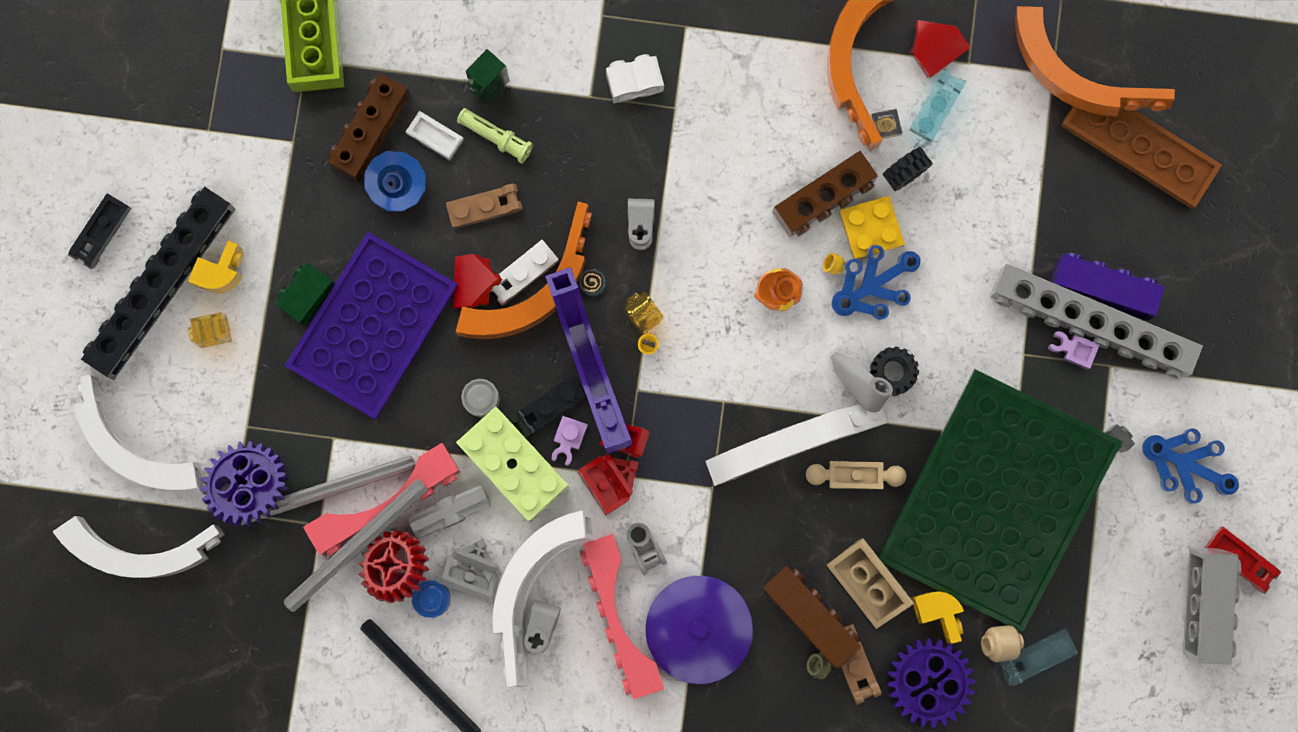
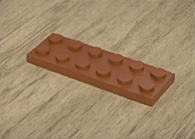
[1061,106,1222,209]

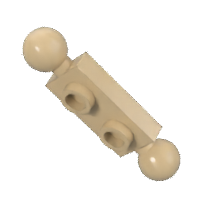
[806,461,907,490]

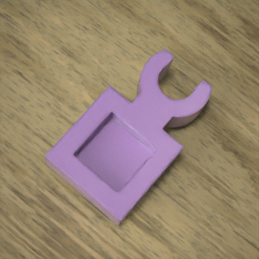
[1048,331,1099,370]
[552,416,588,466]

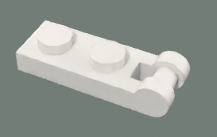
[491,240,559,306]

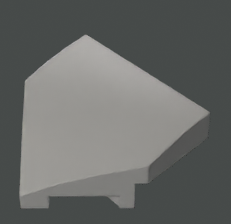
[439,539,499,602]

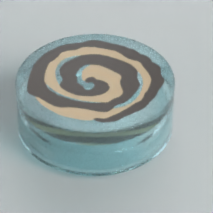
[579,269,606,296]

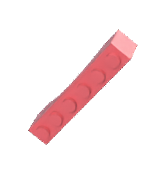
[303,443,461,557]
[579,534,664,700]

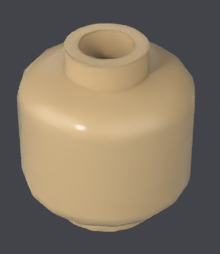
[981,625,1024,662]

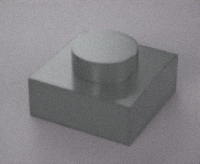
[1105,424,1135,453]

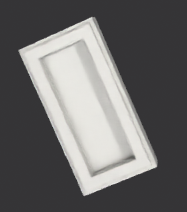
[406,111,464,161]

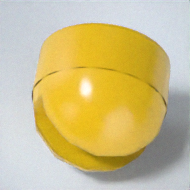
[823,252,845,275]
[638,333,659,355]

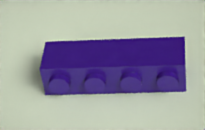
[1051,253,1165,320]

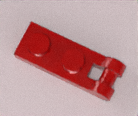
[1204,526,1281,594]

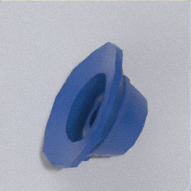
[364,151,426,211]

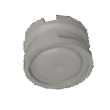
[461,379,500,418]

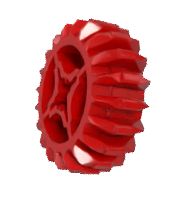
[358,530,430,604]

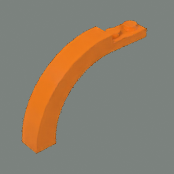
[827,0,894,151]
[1015,6,1175,117]
[456,202,592,339]

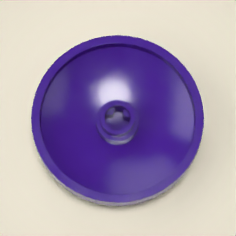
[645,576,753,684]

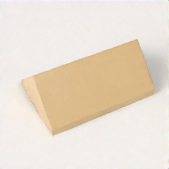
[827,538,913,629]

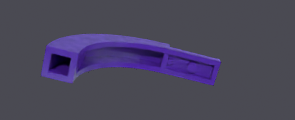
[545,267,632,454]

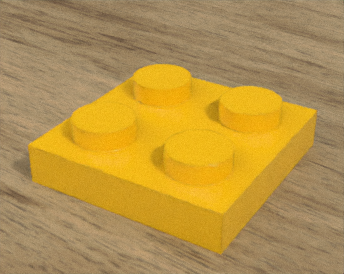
[839,196,905,260]

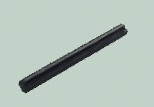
[360,619,481,732]

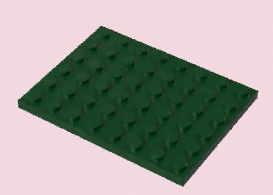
[878,368,1123,632]

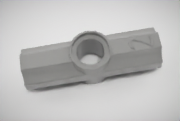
[408,485,491,539]

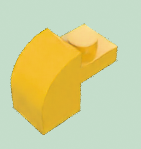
[188,241,244,293]
[911,592,964,644]

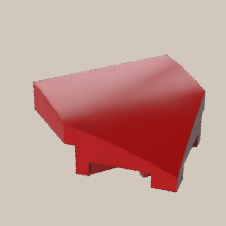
[910,20,971,78]
[453,254,502,310]
[577,455,638,516]

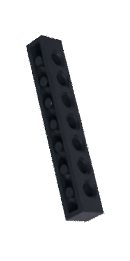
[81,186,236,380]

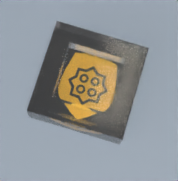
[871,109,902,139]

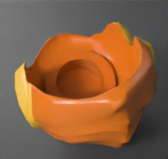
[754,268,804,312]

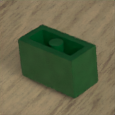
[465,49,510,103]
[275,262,335,326]

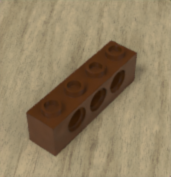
[772,150,878,238]

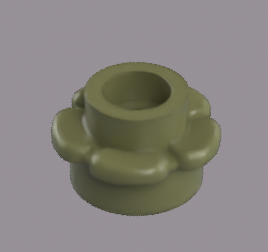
[807,653,832,679]

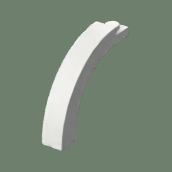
[74,374,203,492]
[53,516,225,578]

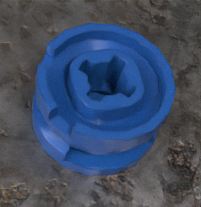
[411,580,451,618]

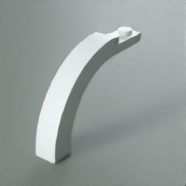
[706,404,887,486]
[493,511,596,687]

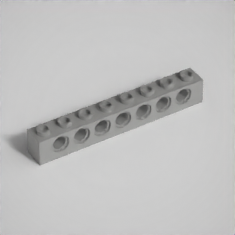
[990,264,1203,379]

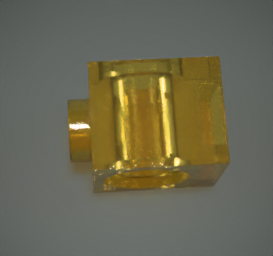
[624,292,664,335]
[188,312,232,348]

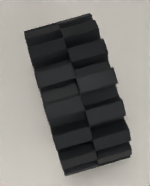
[882,146,933,191]
[869,346,919,396]

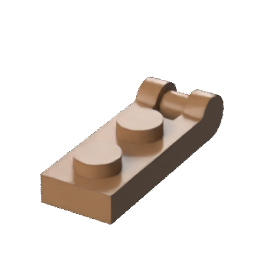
[446,184,523,229]
[841,624,882,705]

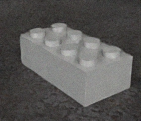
[1183,547,1241,665]

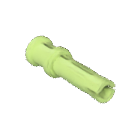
[457,108,533,163]

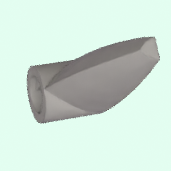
[830,352,893,412]

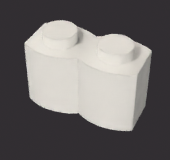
[606,54,664,103]

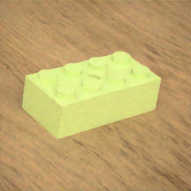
[456,407,569,523]

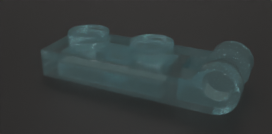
[909,69,967,142]
[999,629,1078,686]

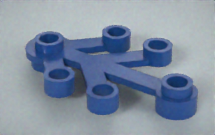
[831,245,921,320]
[1142,428,1239,504]

